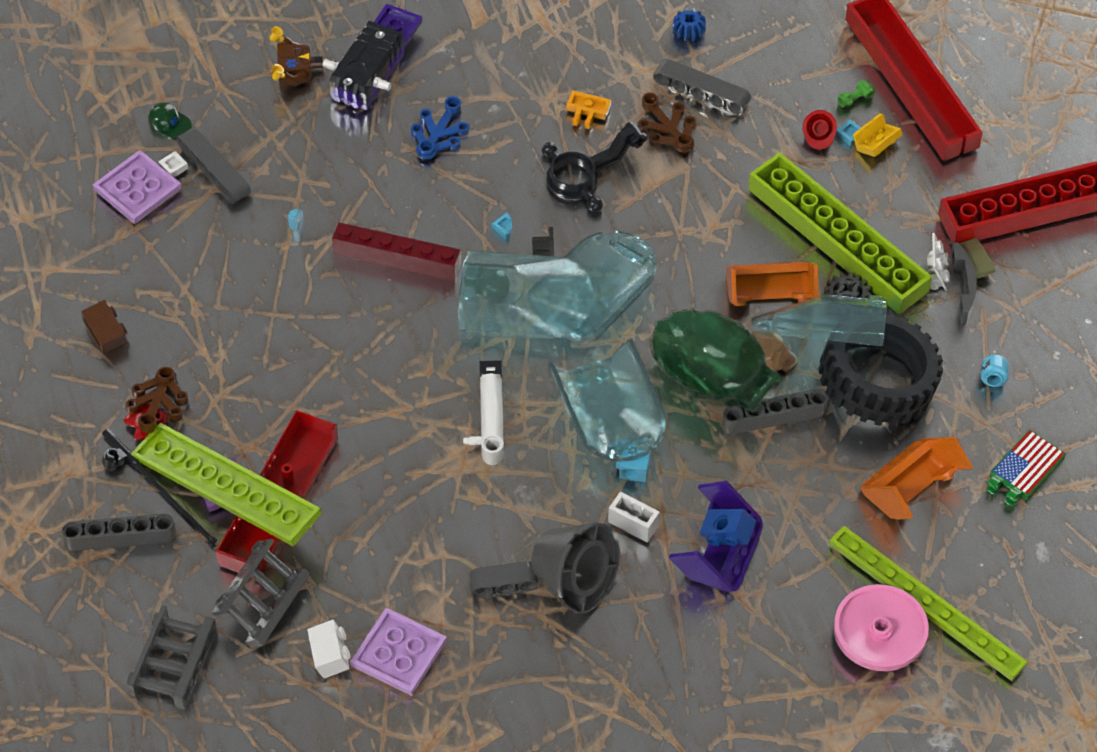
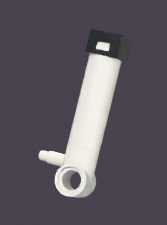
[463,360,504,465]

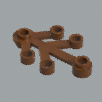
[638,93,696,152]
[126,367,188,433]

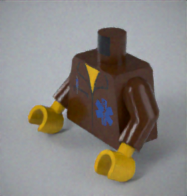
[270,26,323,86]

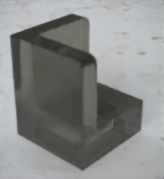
[532,227,554,260]

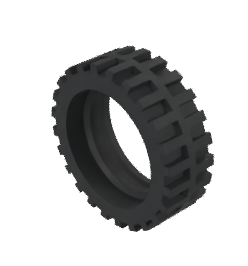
[818,310,943,426]

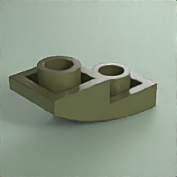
[959,238,996,279]

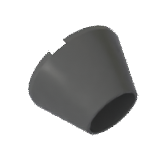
[531,522,620,614]

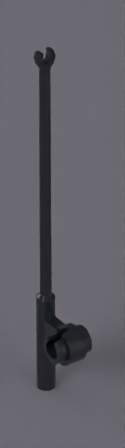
[102,429,218,547]

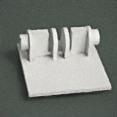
[927,233,950,292]

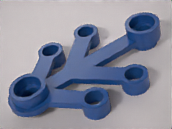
[411,96,469,159]

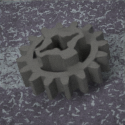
[824,272,871,315]

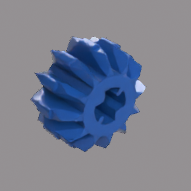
[673,8,706,42]

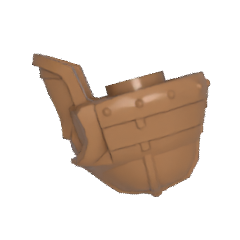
[739,330,797,376]

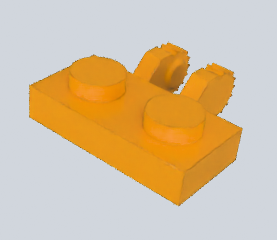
[566,90,611,130]

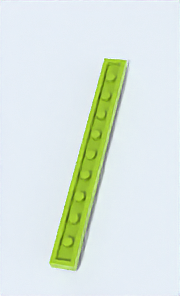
[829,526,1028,681]

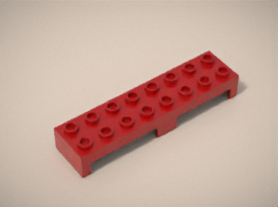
[216,410,338,578]

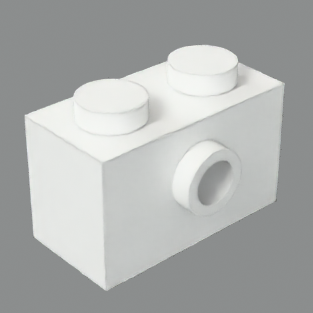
[608,491,660,543]
[307,620,351,678]

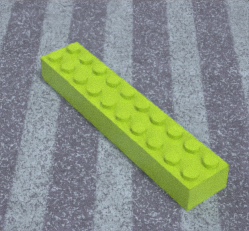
[748,152,932,315]

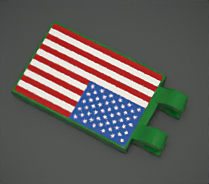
[986,429,1066,507]

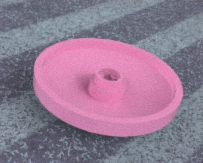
[834,584,929,671]

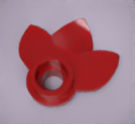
[123,403,168,440]

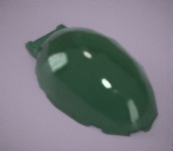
[649,308,782,413]

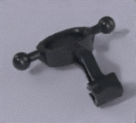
[541,121,647,213]

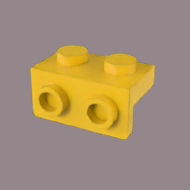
[853,113,903,157]

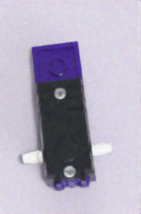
[322,3,422,110]

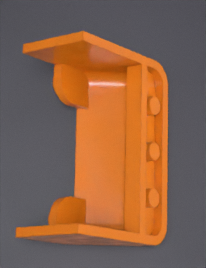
[725,262,819,306]
[860,437,973,520]

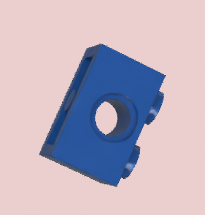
[700,509,756,546]

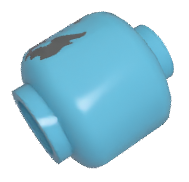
[980,355,1009,387]

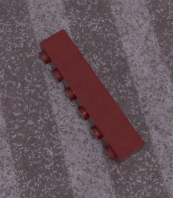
[332,222,461,281]

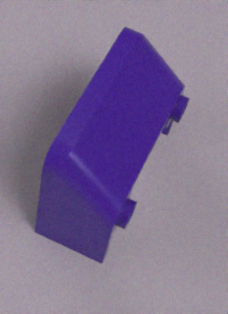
[669,481,763,592]

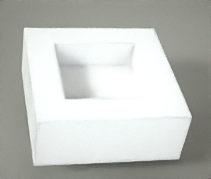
[158,151,188,177]

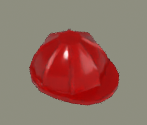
[802,110,837,150]

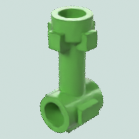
[837,80,876,108]

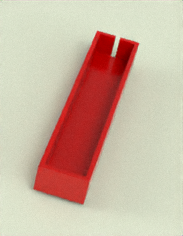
[845,0,983,161]

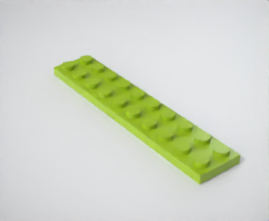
[131,423,323,546]

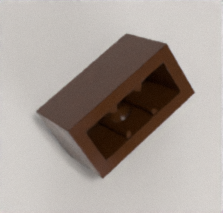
[81,300,128,354]

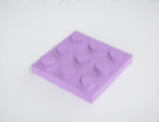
[93,150,182,224]
[350,608,447,696]

